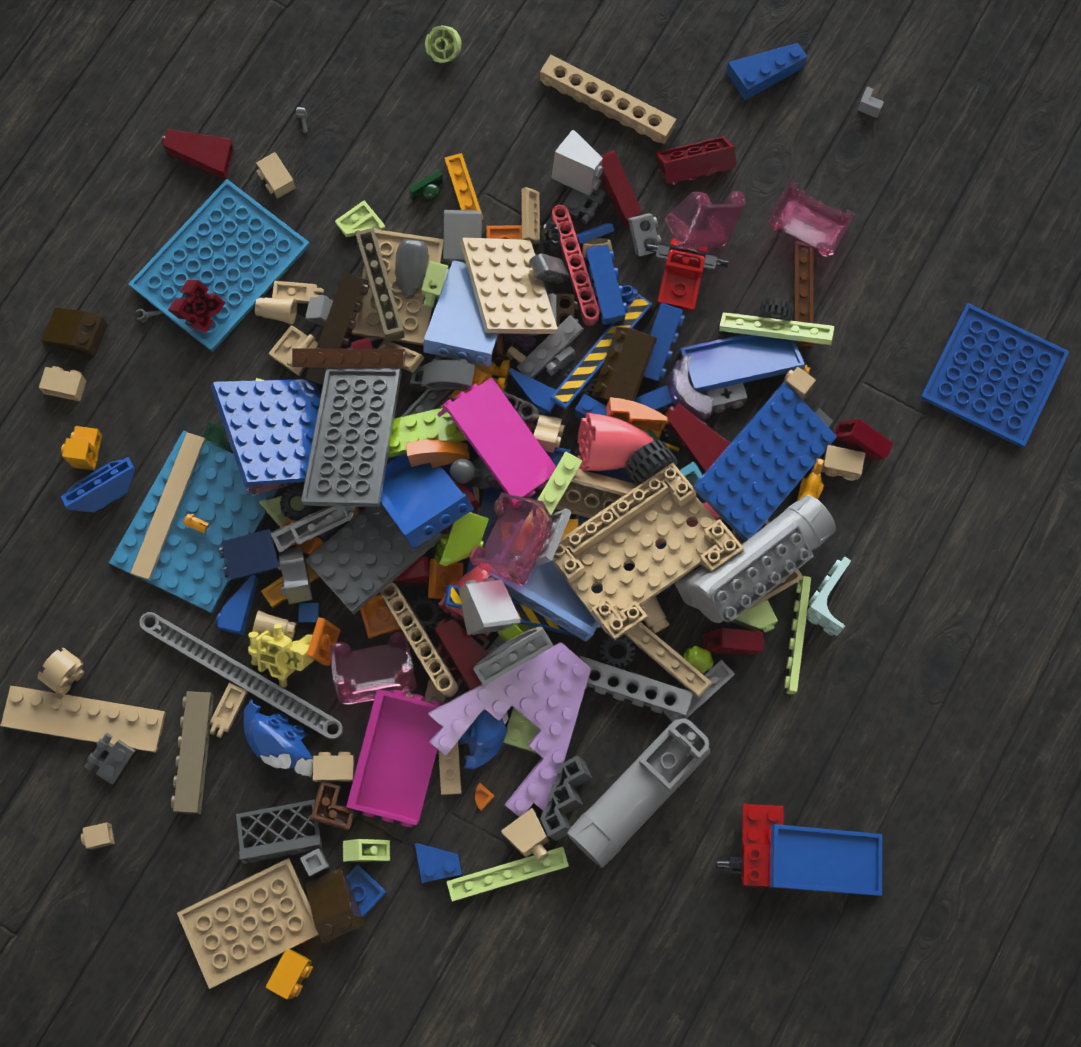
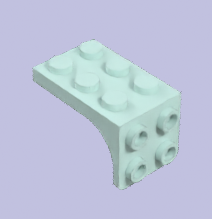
[807,557,851,636]

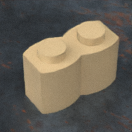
[534,414,564,453]

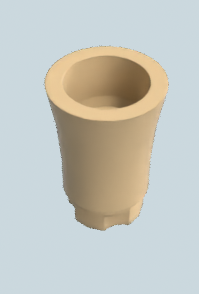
[255,297,297,324]
[640,596,669,634]
[253,610,296,640]

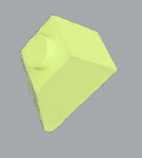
[731,600,778,633]
[343,839,390,862]

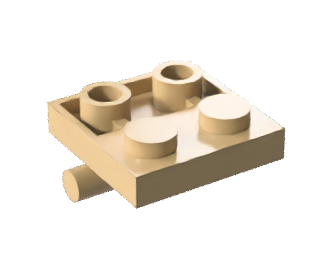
[269,325,318,376]

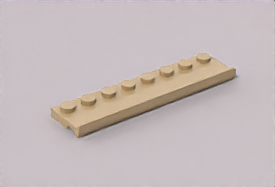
[0,686,166,753]

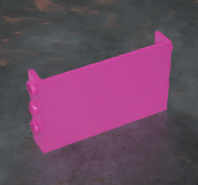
[437,378,556,509]
[347,689,445,828]

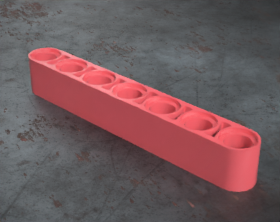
[552,205,599,326]

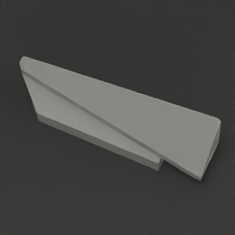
[271,506,355,552]

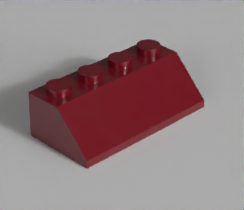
[655,136,737,184]

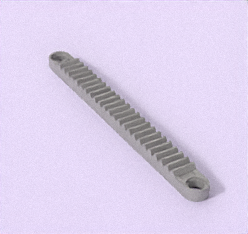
[140,612,343,740]

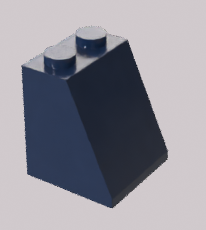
[218,529,279,581]

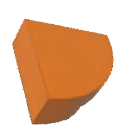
[475,783,495,811]

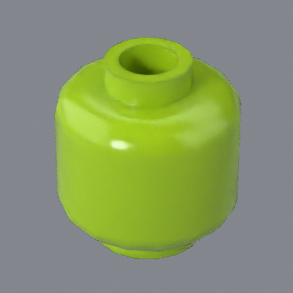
[683,646,714,674]

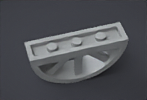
[473,627,553,686]

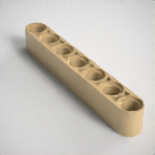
[380,582,458,697]

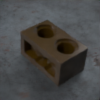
[555,294,578,327]

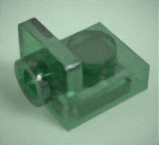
[202,422,231,451]

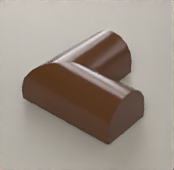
[310,780,355,831]

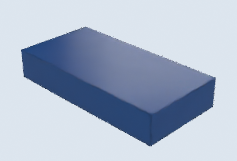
[576,223,614,244]

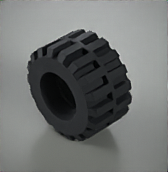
[625,440,677,486]

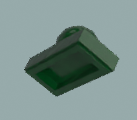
[408,170,443,201]

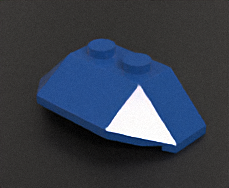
[61,457,135,512]

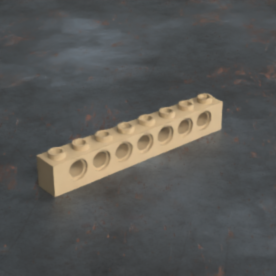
[540,55,676,145]

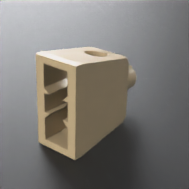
[501,808,548,861]

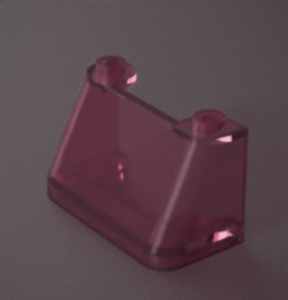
[768,180,855,256]
[664,191,746,249]
[469,493,553,585]
[330,632,417,704]

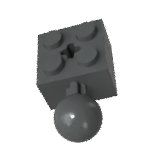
[450,457,503,489]

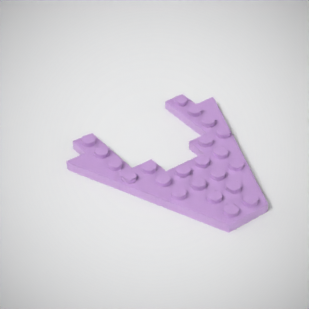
[428,643,591,817]

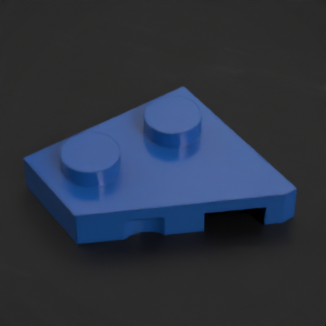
[415,843,462,883]

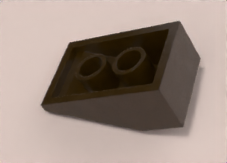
[41,308,108,358]
[305,868,366,944]

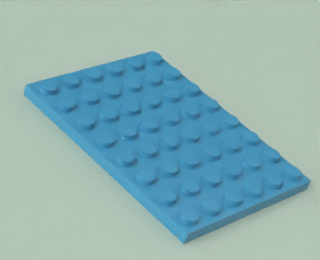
[129,179,310,352]
[109,430,282,613]

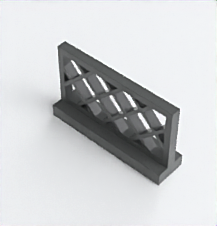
[236,800,323,864]

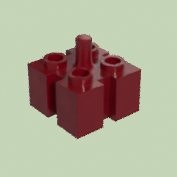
[168,279,226,333]

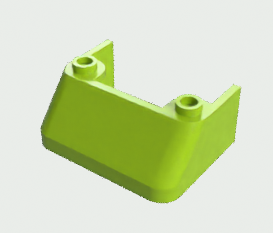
[432,508,489,566]

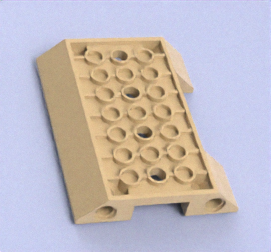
[552,462,744,640]

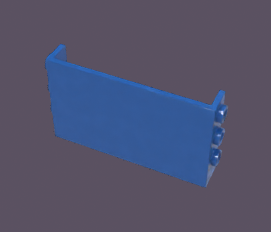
[380,454,474,549]

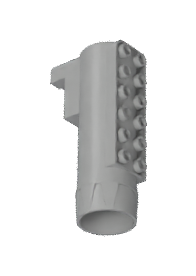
[675,495,836,623]
[567,719,710,868]

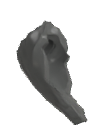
[395,239,429,298]

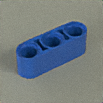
[634,381,690,413]

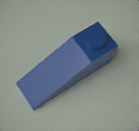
[509,368,557,416]
[216,575,258,635]

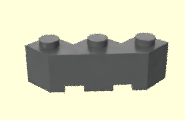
[540,756,592,841]

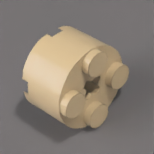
[38,648,84,695]

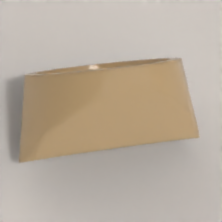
[582,238,613,258]

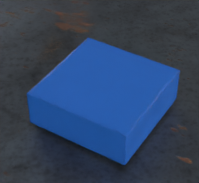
[299,603,319,623]

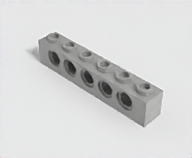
[580,656,693,719]

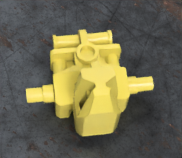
[248,624,314,688]

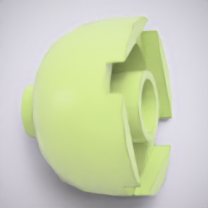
[425,26,462,63]

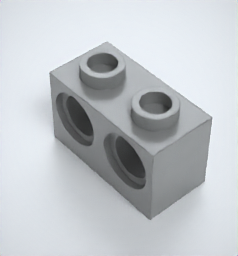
[628,213,662,256]

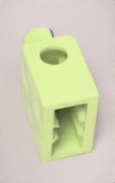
[421,260,449,308]

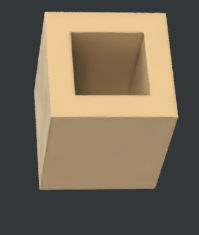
[81,822,115,849]

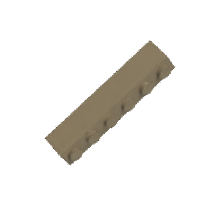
[355,228,405,342]
[171,691,214,814]

